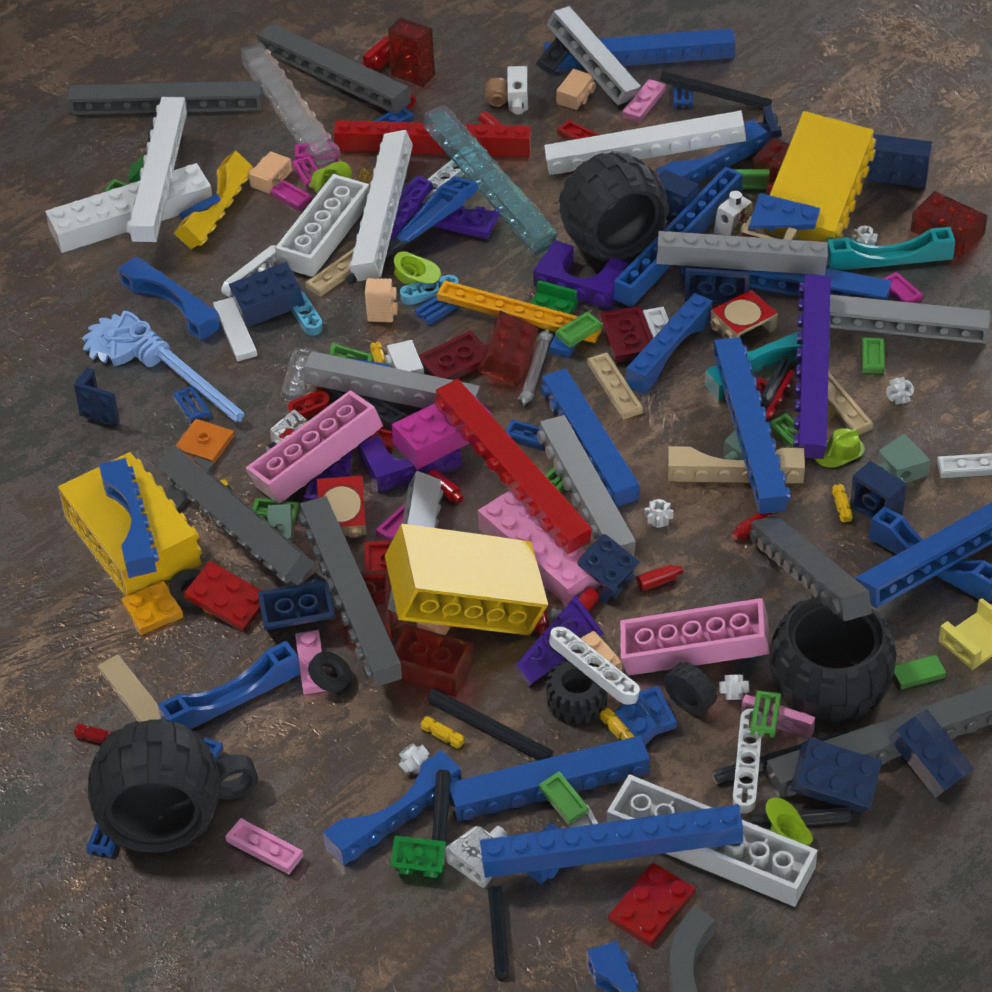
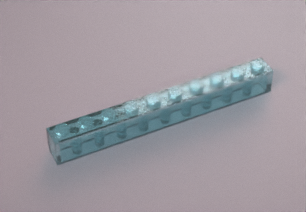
[423,105,557,255]

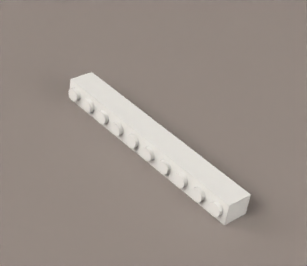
[127,97,187,242]
[545,111,746,175]
[350,130,413,281]

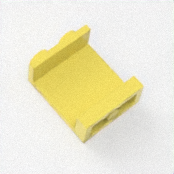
[938,598,992,670]

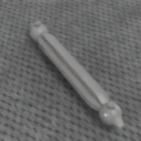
[518,329,553,405]

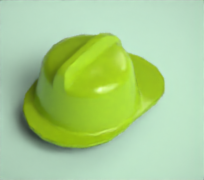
[309,161,352,194]
[394,252,441,285]
[814,428,865,468]
[766,797,813,846]

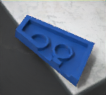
[748,193,820,231]

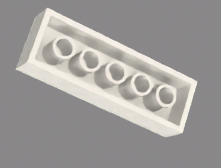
[275,174,370,277]

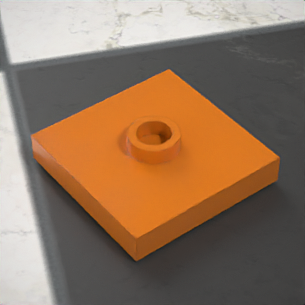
[175,419,235,464]

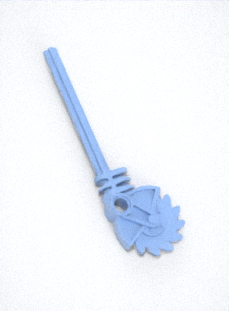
[82,311,245,423]

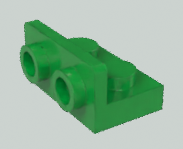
[530,280,577,315]
[391,836,447,878]

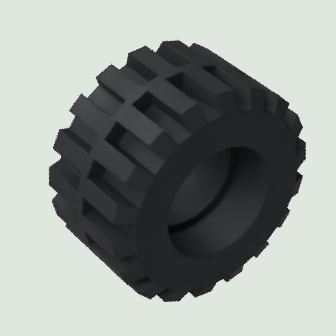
[546,661,608,724]

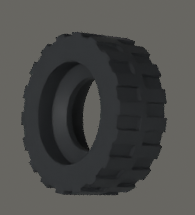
[663,662,718,716]

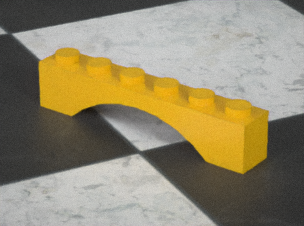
[174,151,253,249]

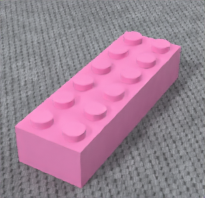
[246,390,383,504]
[478,490,601,606]
[621,598,770,676]

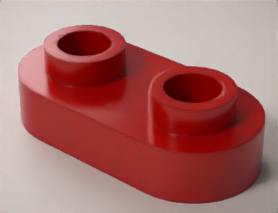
[288,391,330,419]

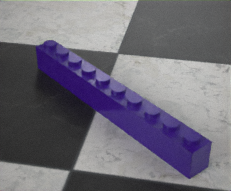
[793,274,831,459]

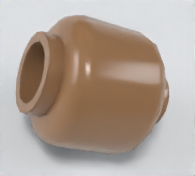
[485,78,508,107]

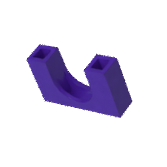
[533,240,630,309]
[358,435,461,493]

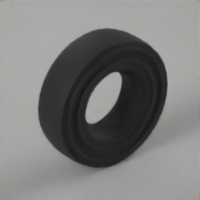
[169,569,201,608]
[308,651,351,692]

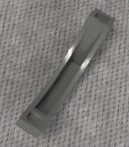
[669,905,715,992]

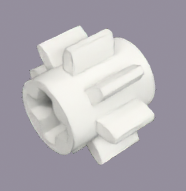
[851,225,878,246]
[886,377,914,405]
[645,499,673,527]
[719,675,749,700]
[399,743,430,774]

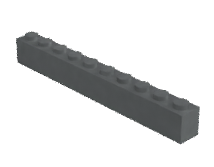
[257,23,411,114]
[68,81,263,115]
[157,445,315,585]
[298,496,402,687]
[749,515,872,621]
[766,684,992,798]

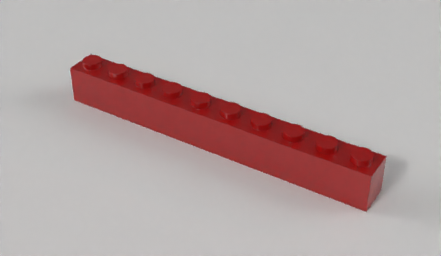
[333,120,531,157]
[434,379,592,555]

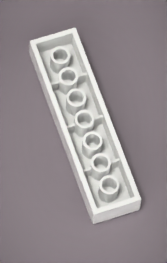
[45,163,212,253]
[607,774,818,907]

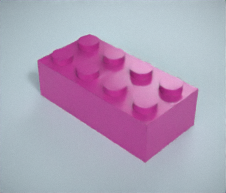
[392,395,492,469]

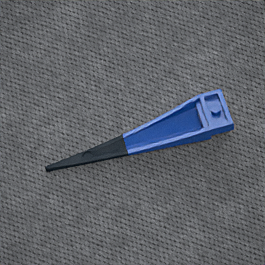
[346,176,479,284]

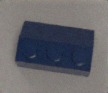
[685,268,750,305]
[258,580,335,630]
[888,709,974,798]

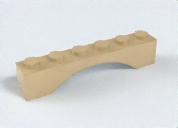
[668,446,805,483]

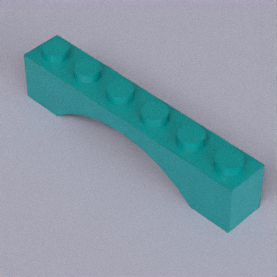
[827,227,955,271]
[705,332,830,401]

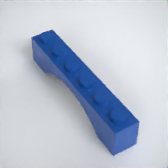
[656,119,767,183]
[118,256,220,341]
[626,293,713,395]
[99,458,159,578]
[868,506,992,603]
[157,641,301,730]
[323,750,461,866]
[586,941,638,992]

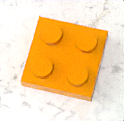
[121,580,183,635]

